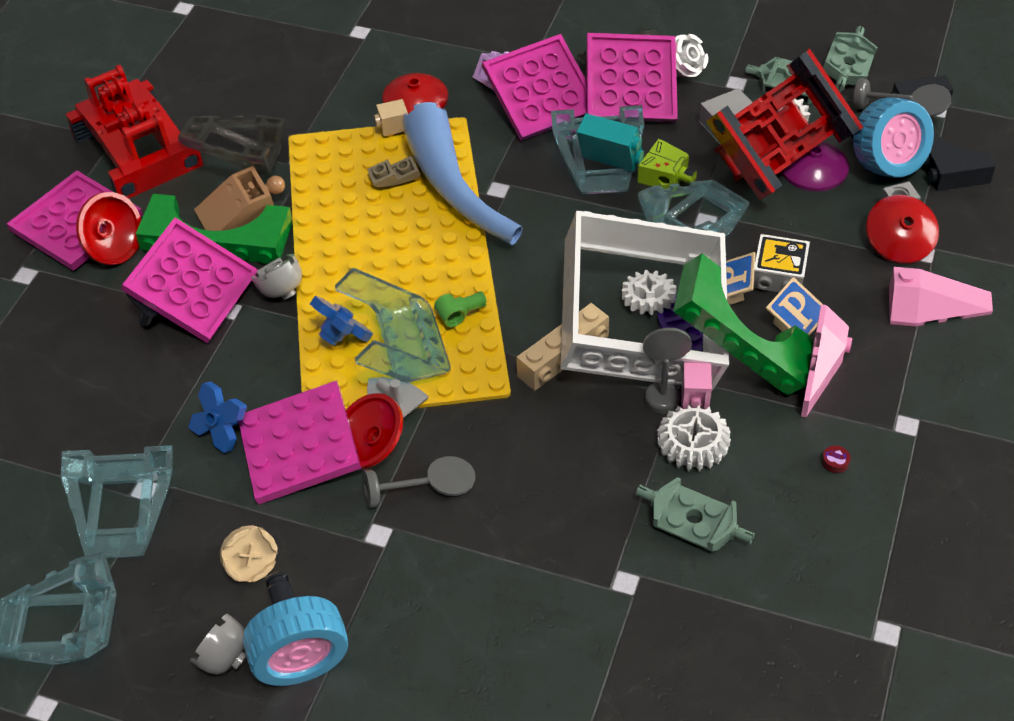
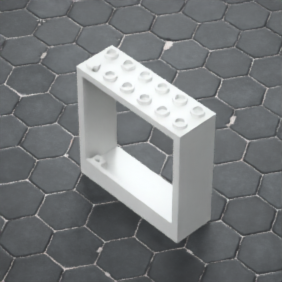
[561,211,729,390]

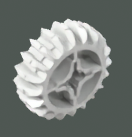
[657,404,731,472]

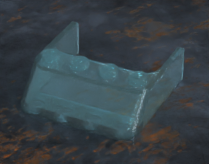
[335,268,451,383]

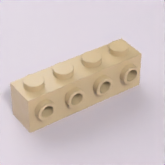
[516,303,609,391]

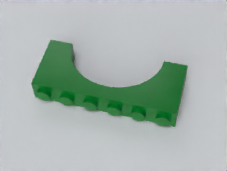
[136,194,293,264]
[673,253,813,396]

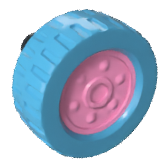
[851,97,934,178]
[243,572,348,686]

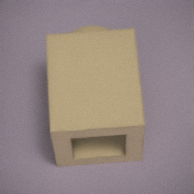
[374,99,408,136]

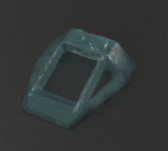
[551,105,644,194]
[638,180,750,237]
[61,445,173,559]
[0,552,116,665]

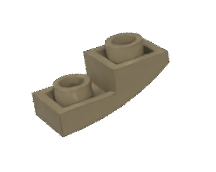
[367,155,421,187]

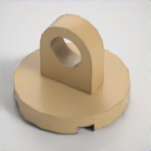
[220,525,277,582]

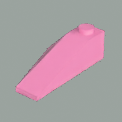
[889,267,993,326]
[801,304,852,417]

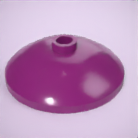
[780,141,849,191]

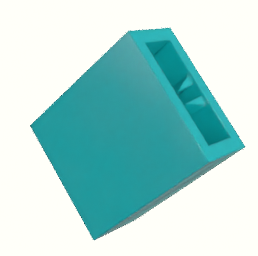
[577,113,644,172]

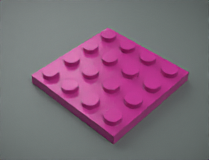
[586,33,678,123]
[481,34,587,141]
[7,171,143,271]
[121,218,258,343]
[239,380,361,505]

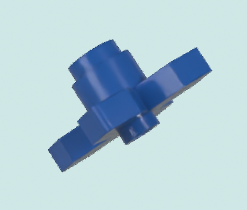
[310,296,373,345]
[188,382,247,453]

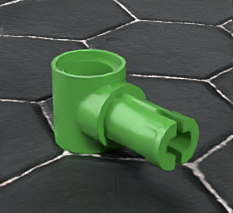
[434,291,487,327]

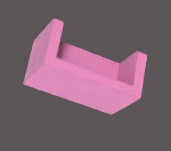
[681,362,712,410]

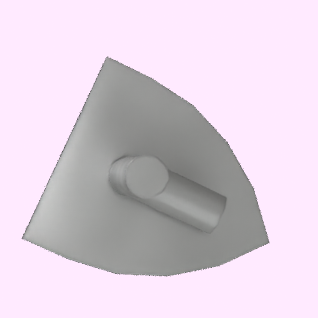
[367,377,429,418]

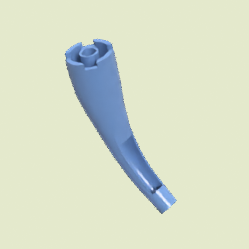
[402,102,522,245]

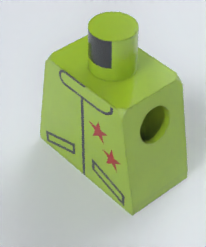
[638,139,697,191]

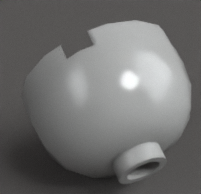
[251,254,302,300]
[190,613,246,675]

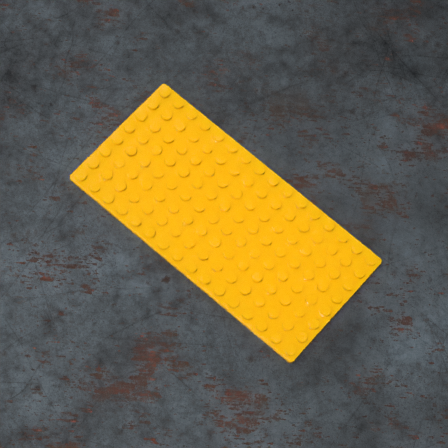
[288,117,511,409]

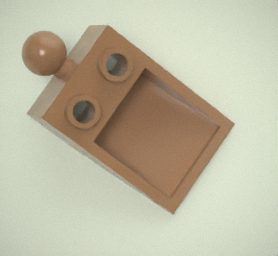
[194,166,285,231]

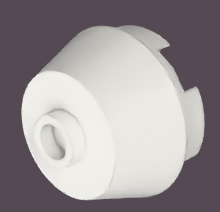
[675,34,708,77]

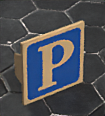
[726,252,755,305]
[766,277,823,336]

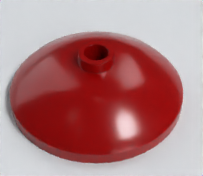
[382,73,448,114]
[76,192,141,265]
[866,195,939,264]
[346,393,403,469]

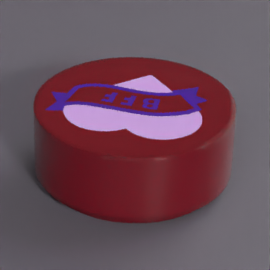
[822,445,851,473]

